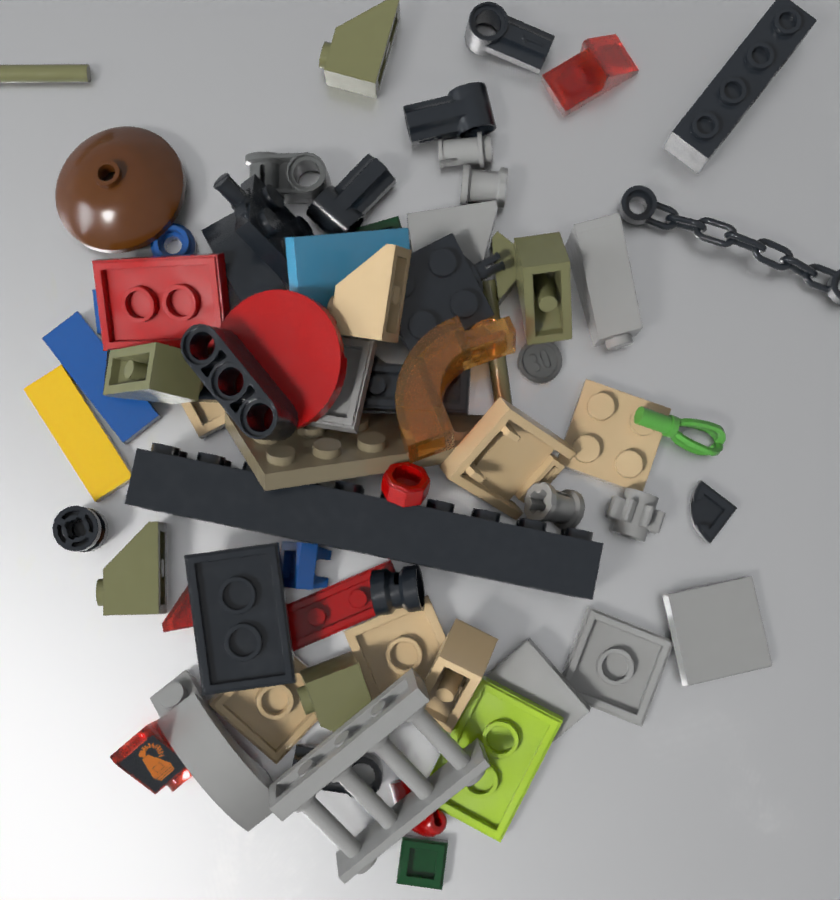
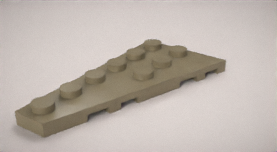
[225,411,484,491]

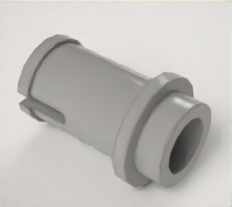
[438,132,493,168]

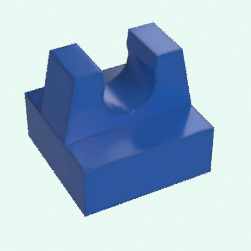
[280,541,332,590]

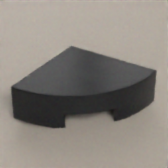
[689,480,737,544]

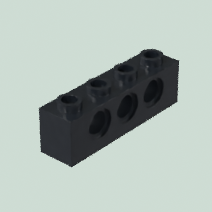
[663,0,817,174]

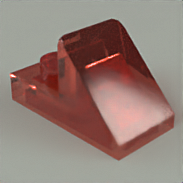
[541,34,639,117]

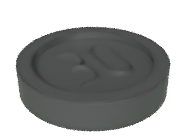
[517,342,562,384]

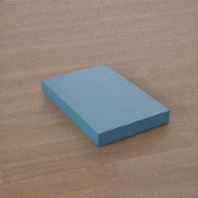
[285,228,410,309]

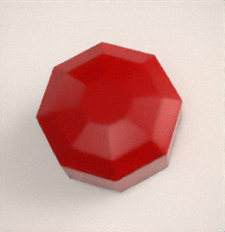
[381,462,431,507]

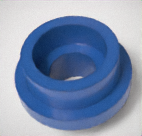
[151,223,196,256]

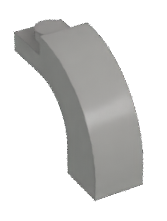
[150,670,273,832]

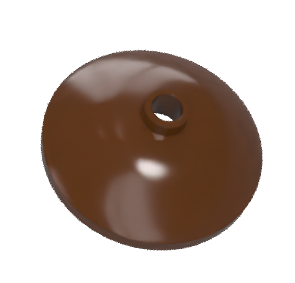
[55,126,186,254]

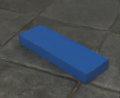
[42,311,161,444]

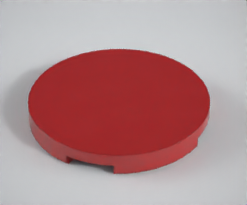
[211,289,347,430]

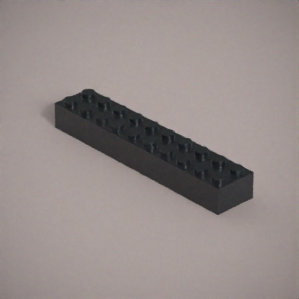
[125,443,604,600]

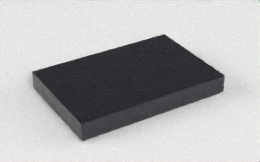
[184,542,297,696]

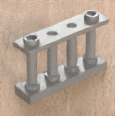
[268,668,491,884]

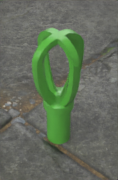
[634,406,726,456]

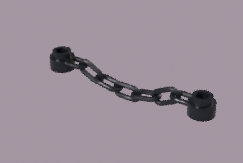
[619,185,840,305]

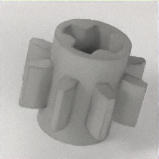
[605,488,665,542]

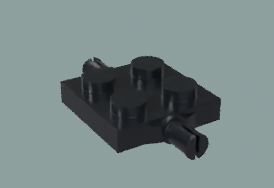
[213,173,314,286]
[399,233,506,358]

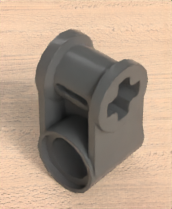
[245,152,331,204]

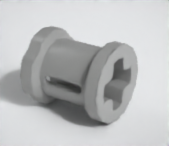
[460,164,508,208]
[524,482,585,529]

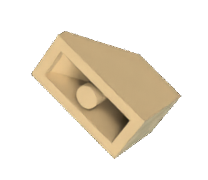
[327,244,412,343]
[425,618,498,733]

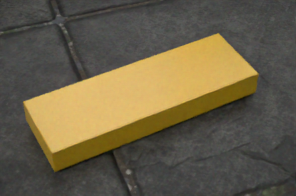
[24,365,132,502]

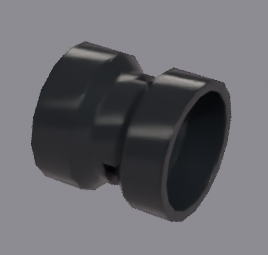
[52,505,108,553]
[370,565,425,616]

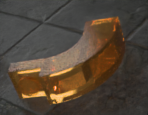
[395,316,516,464]

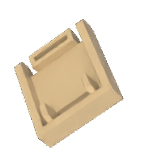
[439,397,577,520]

